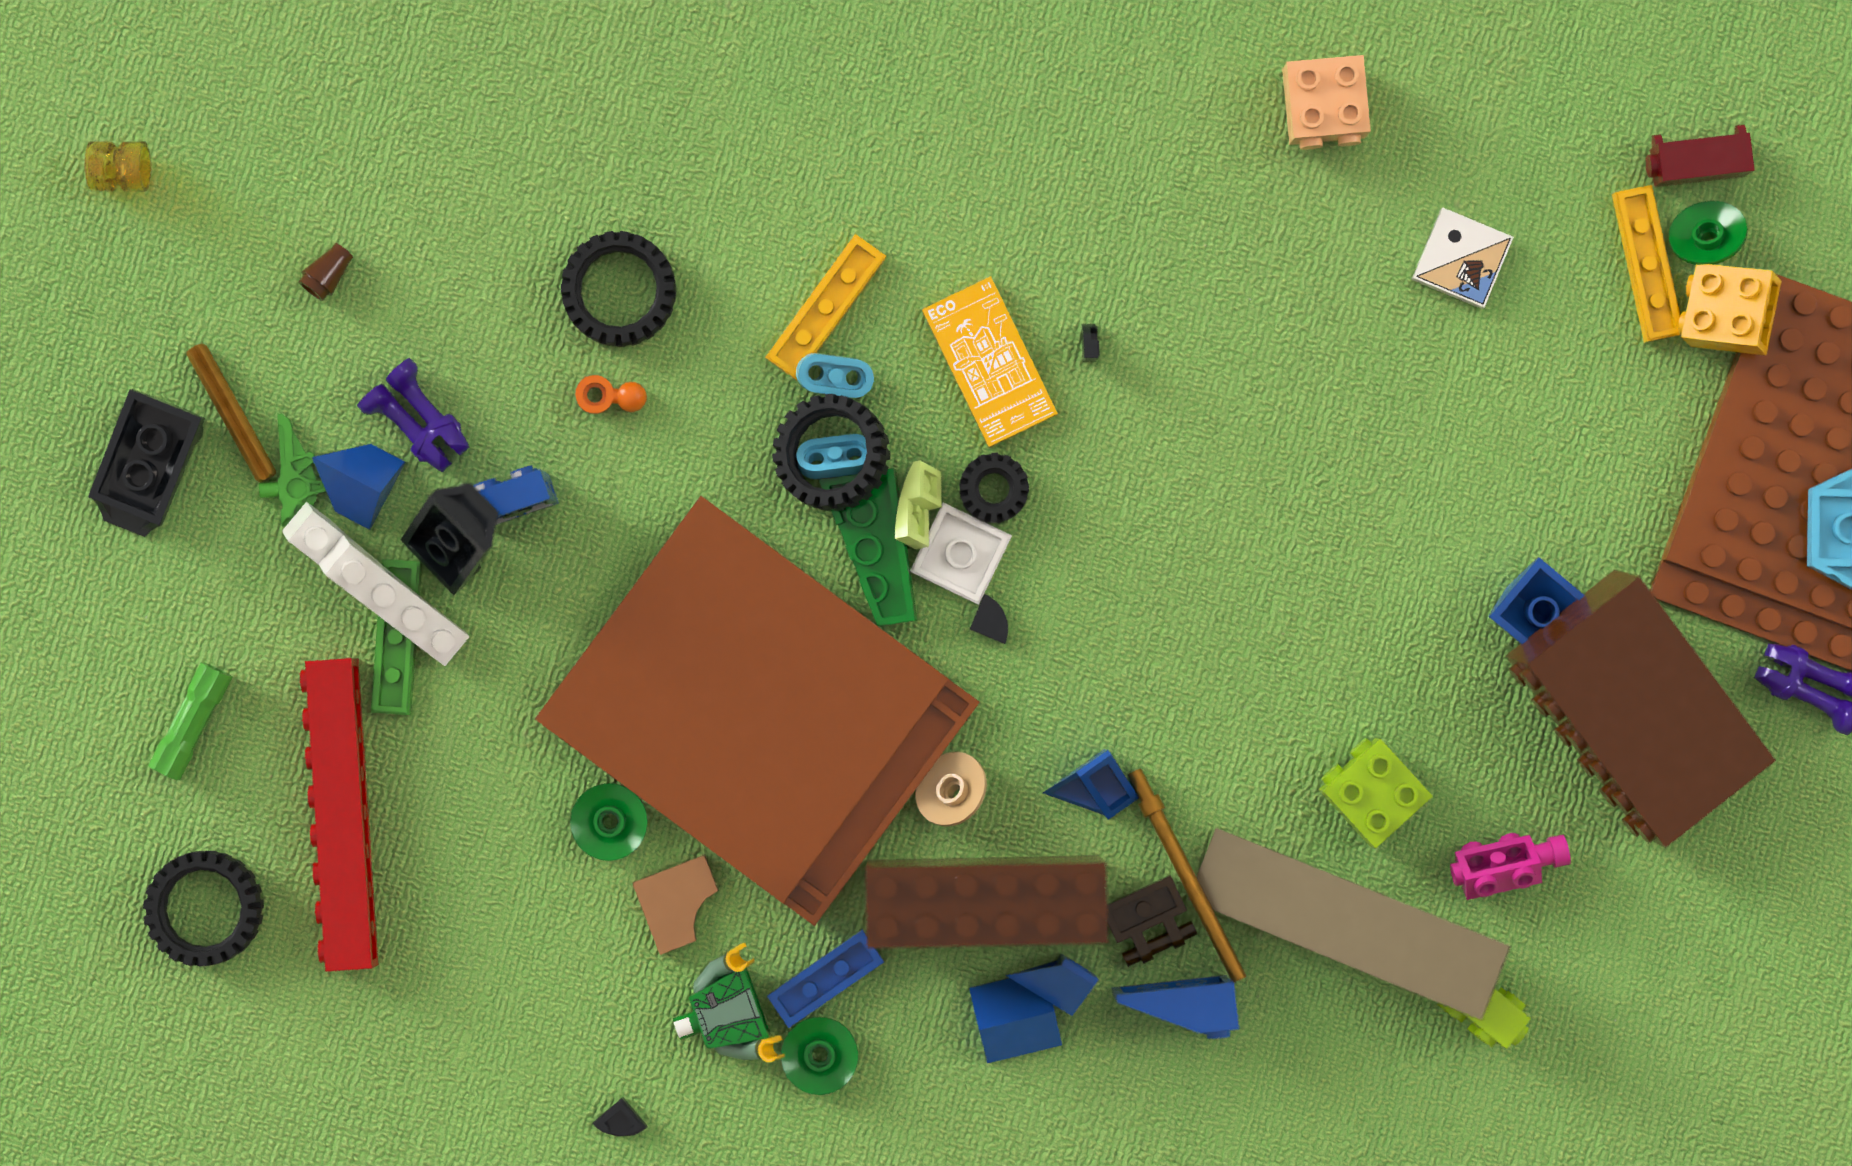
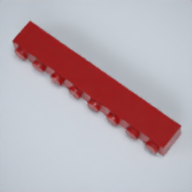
[300,658,379,972]

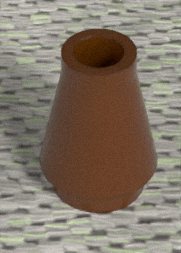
[298,243,354,301]

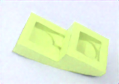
[895,460,942,550]

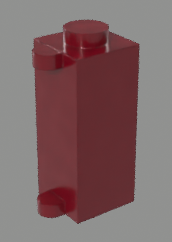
[1646,124,1755,187]

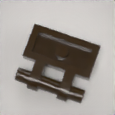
[1107,875,1198,967]

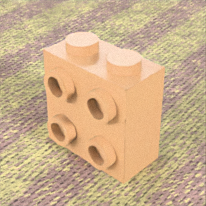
[1282,55,1371,150]

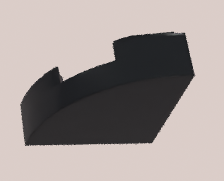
[1081,323,1100,362]
[969,594,1008,644]
[592,1097,648,1136]

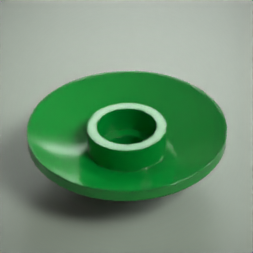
[1669,201,1748,265]
[570,783,648,861]
[781,1017,858,1095]

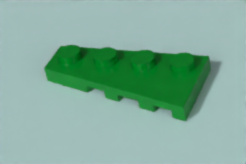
[819,468,918,626]

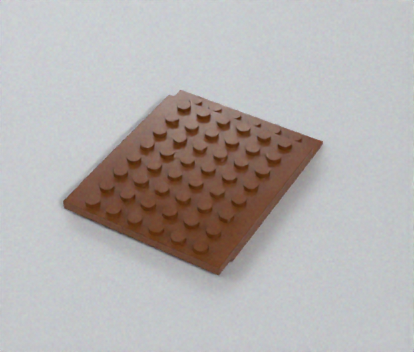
[1650,274,1852,671]
[535,496,980,926]

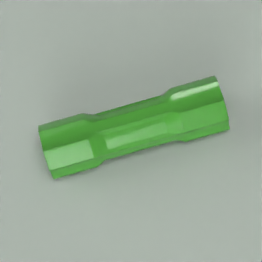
[148,662,233,780]

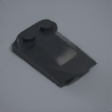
[88,389,205,537]
[401,483,498,595]

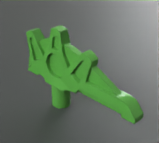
[259,413,326,527]

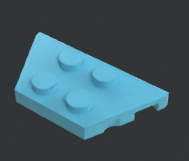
[1807,469,1852,590]

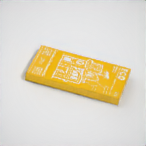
[922,276,1058,448]

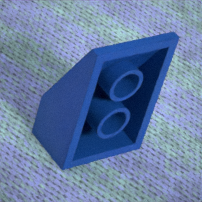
[1112,975,1239,1039]

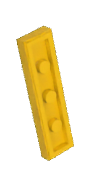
[1612,185,1681,343]
[765,234,887,381]

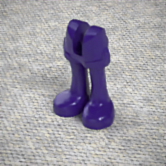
[357,358,470,472]
[1754,644,1852,736]

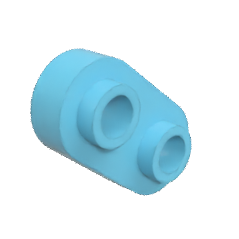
[796,353,874,398]
[796,434,867,479]

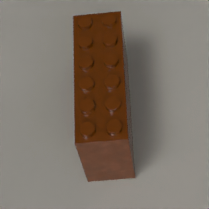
[1506,570,1776,848]
[866,855,1108,948]

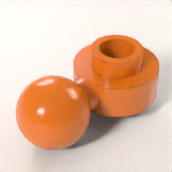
[575,375,647,414]

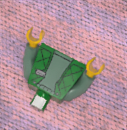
[673,943,785,1062]

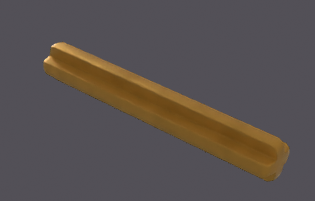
[186,343,276,483]

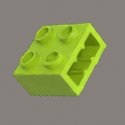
[1318,738,1433,849]
[1437,987,1531,1049]

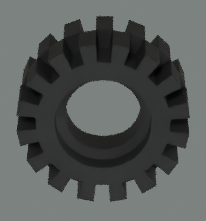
[959,453,1029,523]

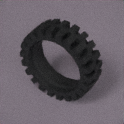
[561,231,676,347]
[772,394,890,511]
[143,851,264,967]

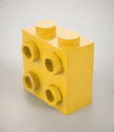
[1678,264,1782,356]

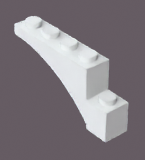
[282,501,469,666]

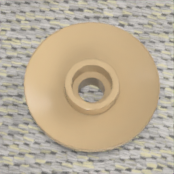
[915,752,987,826]

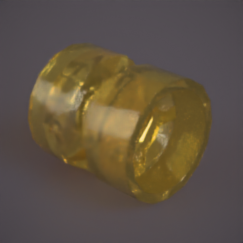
[85,141,151,192]

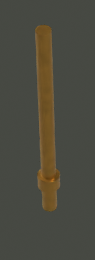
[1128,768,1247,983]

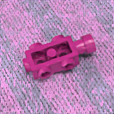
[1450,833,1571,900]

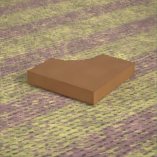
[632,855,719,955]

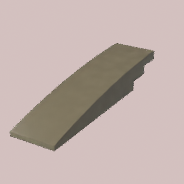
[1188,828,1511,1020]

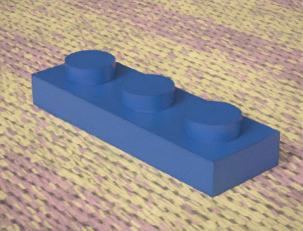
[767,929,884,1028]

